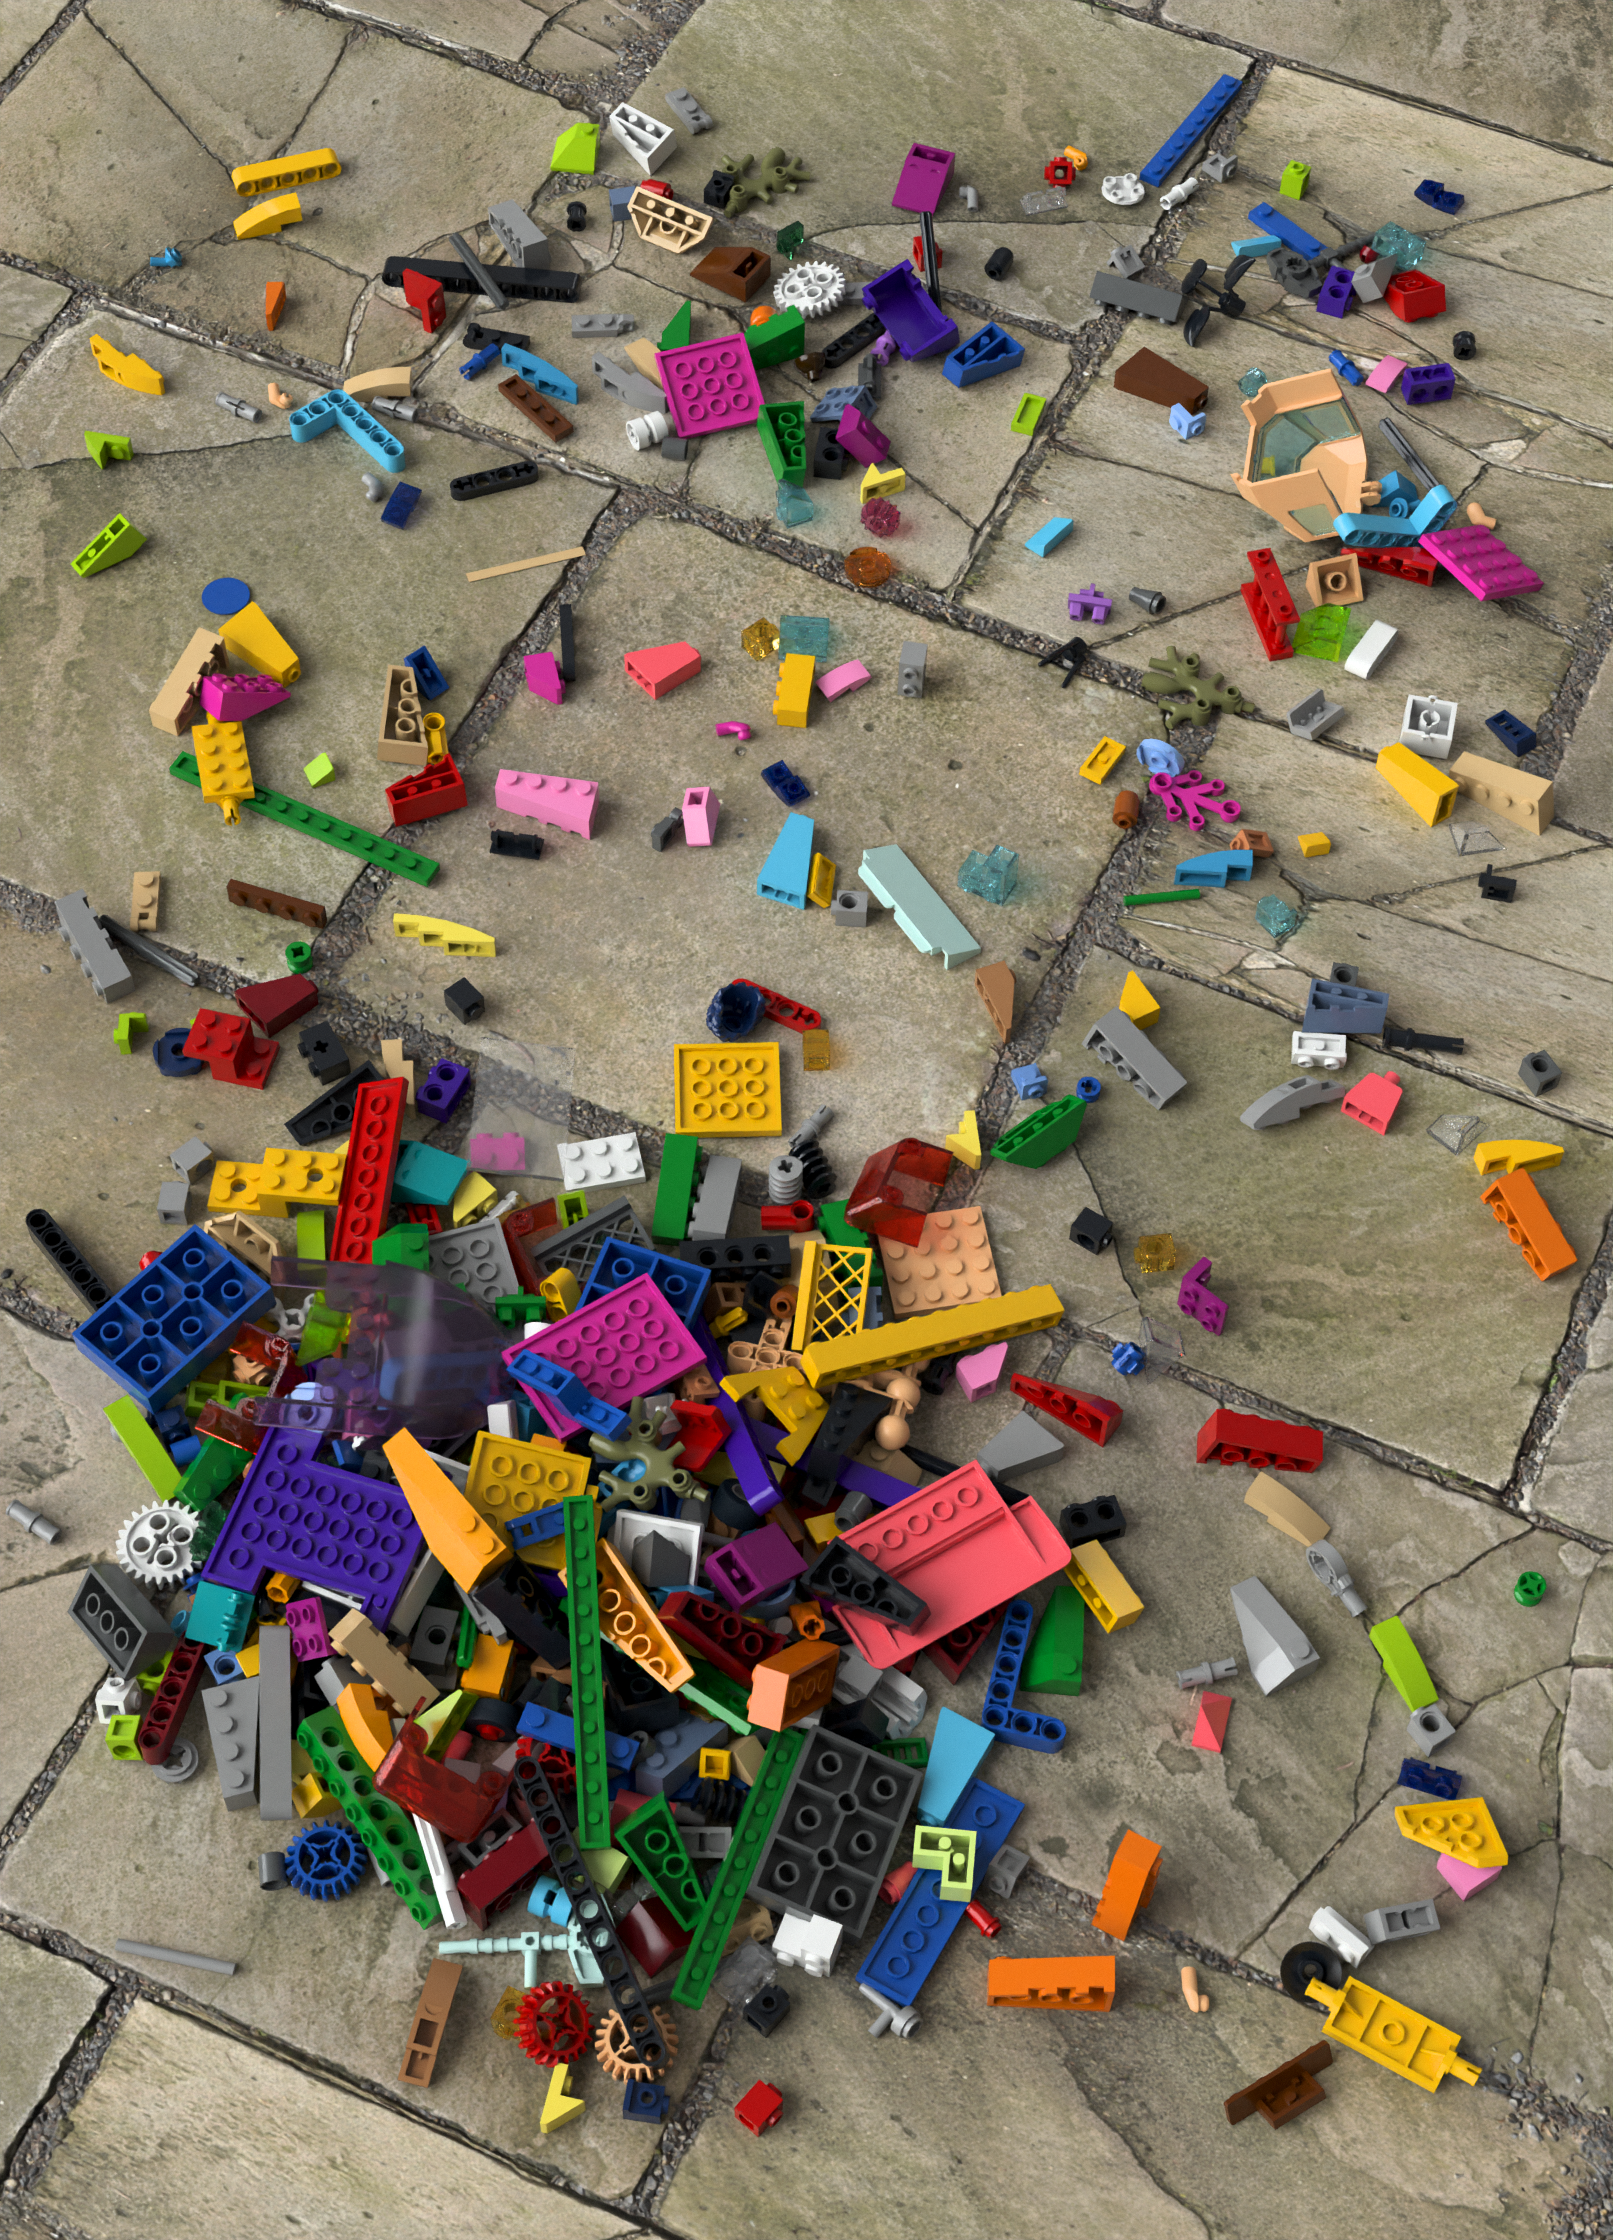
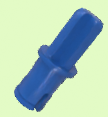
[459,343,500,380]
[1329,350,1364,387]

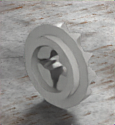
[151,1737,199,1784]

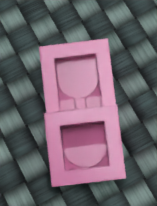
[1366,355,1408,393]
[815,659,872,703]

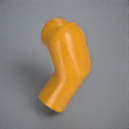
[1064,145,1088,171]

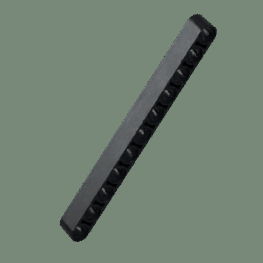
[513,1756,670,2070]

